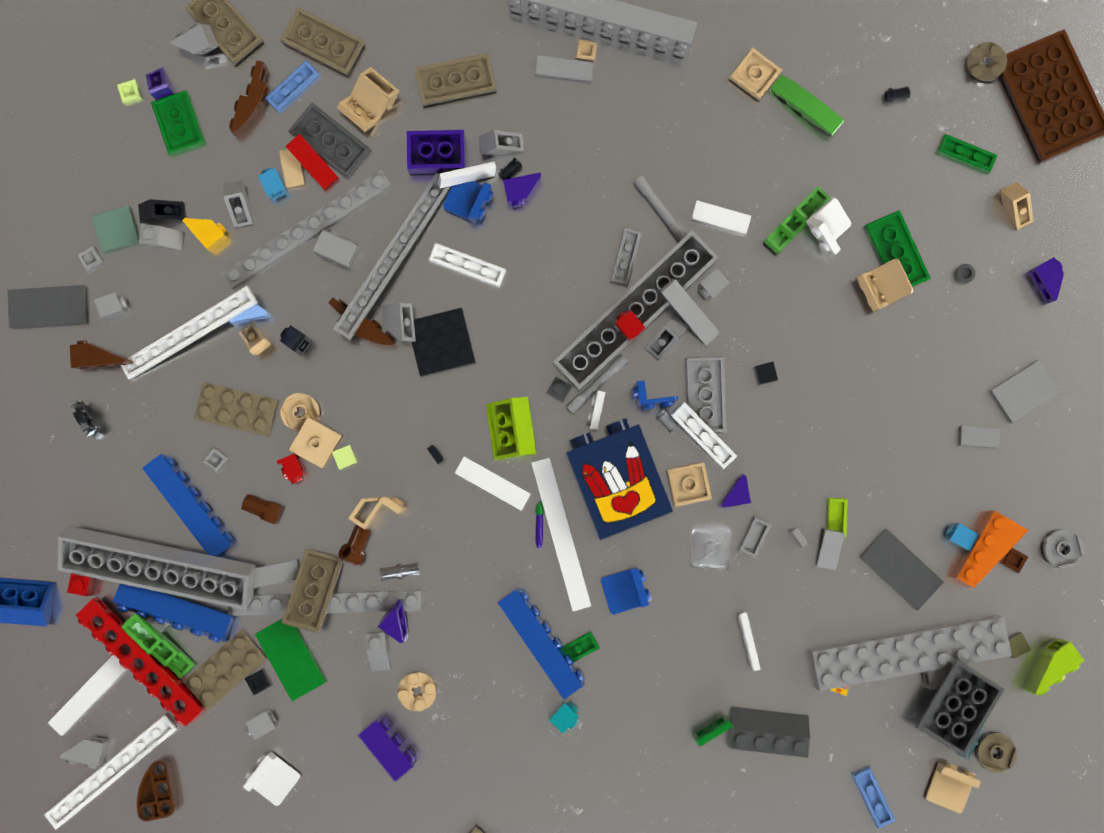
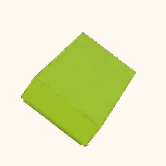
[826,498,848,537]

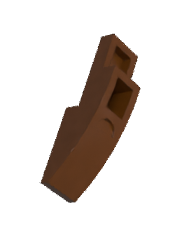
[229,60,270,137]
[328,298,396,348]

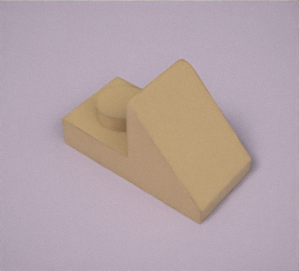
[238,321,271,355]

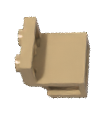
[337,67,399,132]
[348,496,406,529]

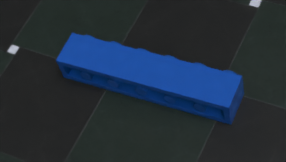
[142,454,234,557]
[112,584,234,643]
[497,588,585,699]

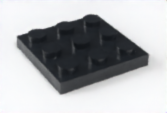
[412,307,476,377]

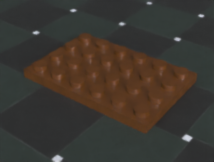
[1001,29,1104,162]

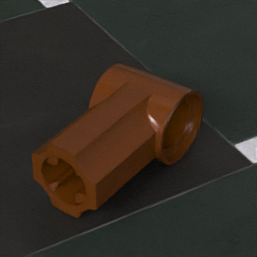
[241,494,283,525]
[338,525,370,566]

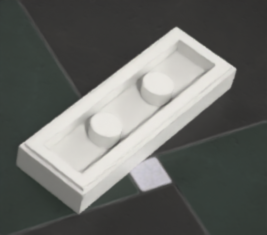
[438,162,496,188]
[691,201,751,235]
[737,611,761,671]

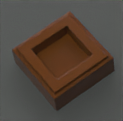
[1000,547,1028,573]

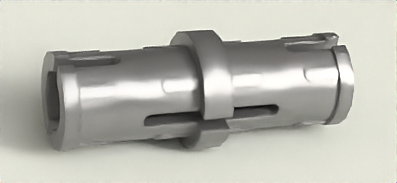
[379,563,420,581]

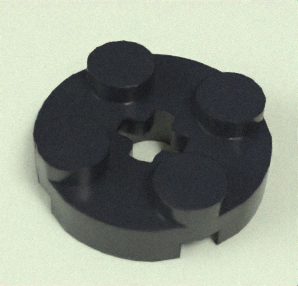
[69,400,98,437]

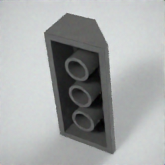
[727,706,810,758]

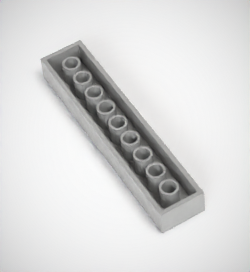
[507,0,697,56]
[553,230,719,391]
[57,526,256,610]
[809,616,1012,691]

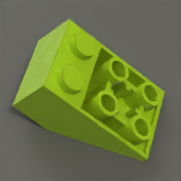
[1023,638,1085,696]

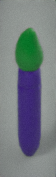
[535,501,544,549]

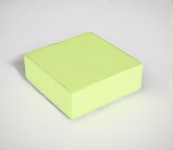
[117,79,142,104]
[332,445,358,470]

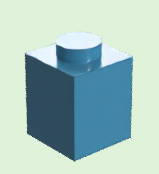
[258,168,288,200]
[945,523,979,552]

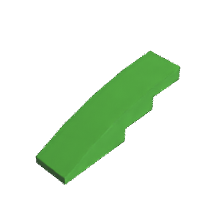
[770,74,844,136]
[764,186,831,255]
[121,613,196,679]

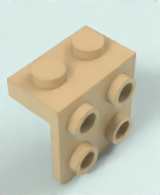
[857,258,913,312]
[926,762,981,813]

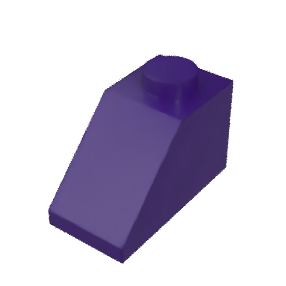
[503,172,541,208]
[1029,257,1064,304]

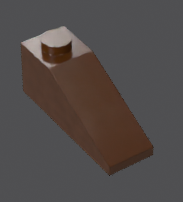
[70,340,133,370]

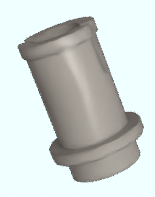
[656,408,679,433]

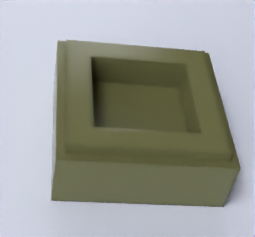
[1008,632,1031,659]

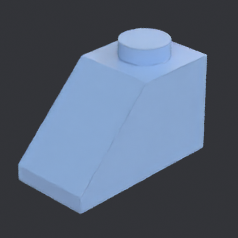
[229,304,271,325]

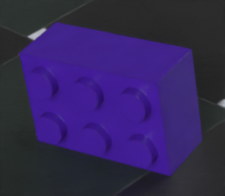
[407,130,466,174]
[358,715,417,782]

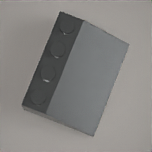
[916,659,1005,757]

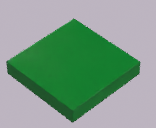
[693,716,733,747]

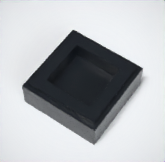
[754,362,778,385]
[427,445,445,465]
[245,669,272,696]

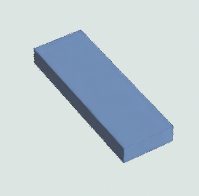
[265,60,320,113]
[851,766,896,829]

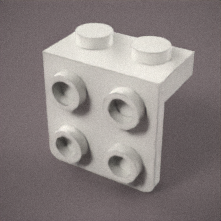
[806,198,851,255]
[243,752,300,806]

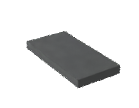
[288,102,371,179]
[8,285,87,328]
[860,529,944,610]

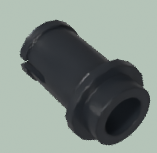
[884,86,910,103]
[498,158,522,180]

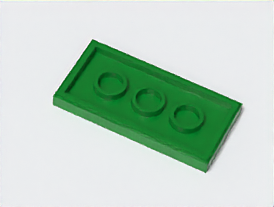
[864,210,931,287]
[255,618,327,702]

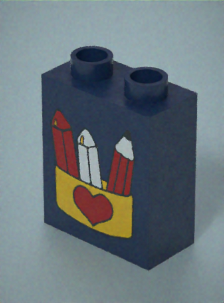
[566,418,673,540]

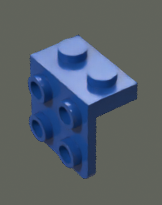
[443,181,494,224]
[631,380,678,410]
[601,567,651,615]

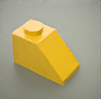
[182,218,228,252]

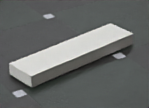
[428,243,506,287]
[670,401,737,469]
[455,457,531,511]

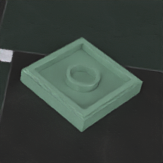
[92,205,139,253]

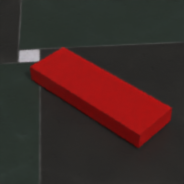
[285,134,338,190]

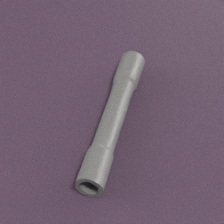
[633,176,687,242]
[566,354,628,414]

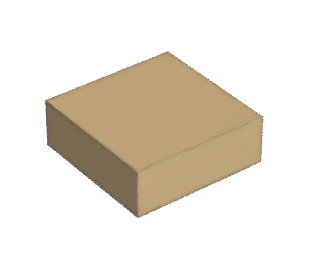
[576,39,597,62]

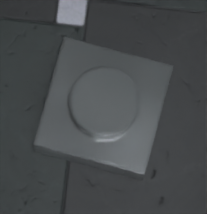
[546,377,572,403]

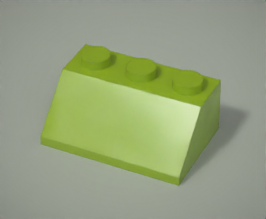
[486,397,536,461]

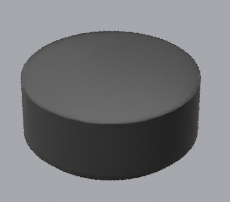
[955,264,975,284]

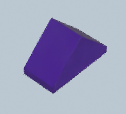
[146,67,174,100]
[719,474,751,508]
[378,599,408,643]

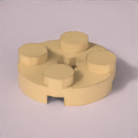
[280,393,320,431]
[398,672,437,711]

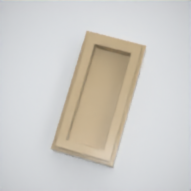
[279,149,305,189]

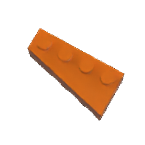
[951,511,1029,588]

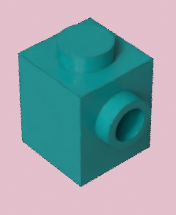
[549,701,579,733]

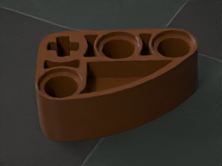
[137,758,179,821]

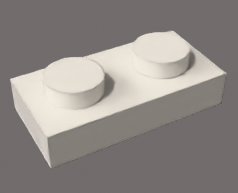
[587,391,606,431]

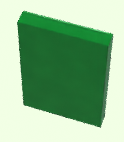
[151,90,206,156]

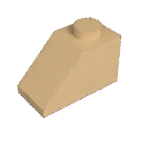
[1000,182,1034,230]

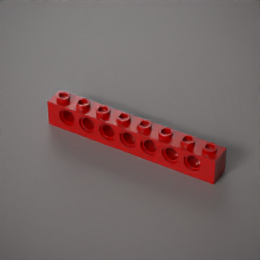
[75,597,205,727]

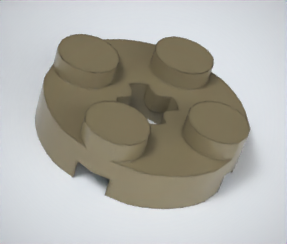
[967,42,1007,81]
[976,732,1017,773]

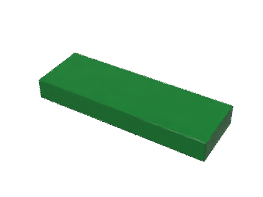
[937,134,998,174]
[561,631,600,662]

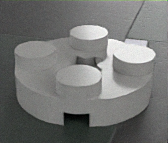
[1043,530,1084,568]

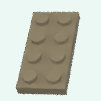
[185,0,263,65]
[280,7,365,76]
[415,53,496,106]
[194,382,279,437]
[282,549,343,634]
[183,629,268,711]

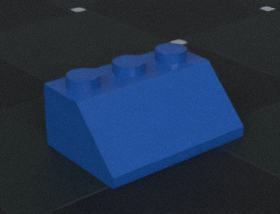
[0,578,55,627]

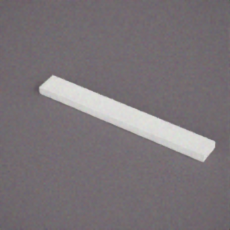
[121,286,258,380]
[531,458,591,611]
[48,617,170,736]
[44,713,179,830]

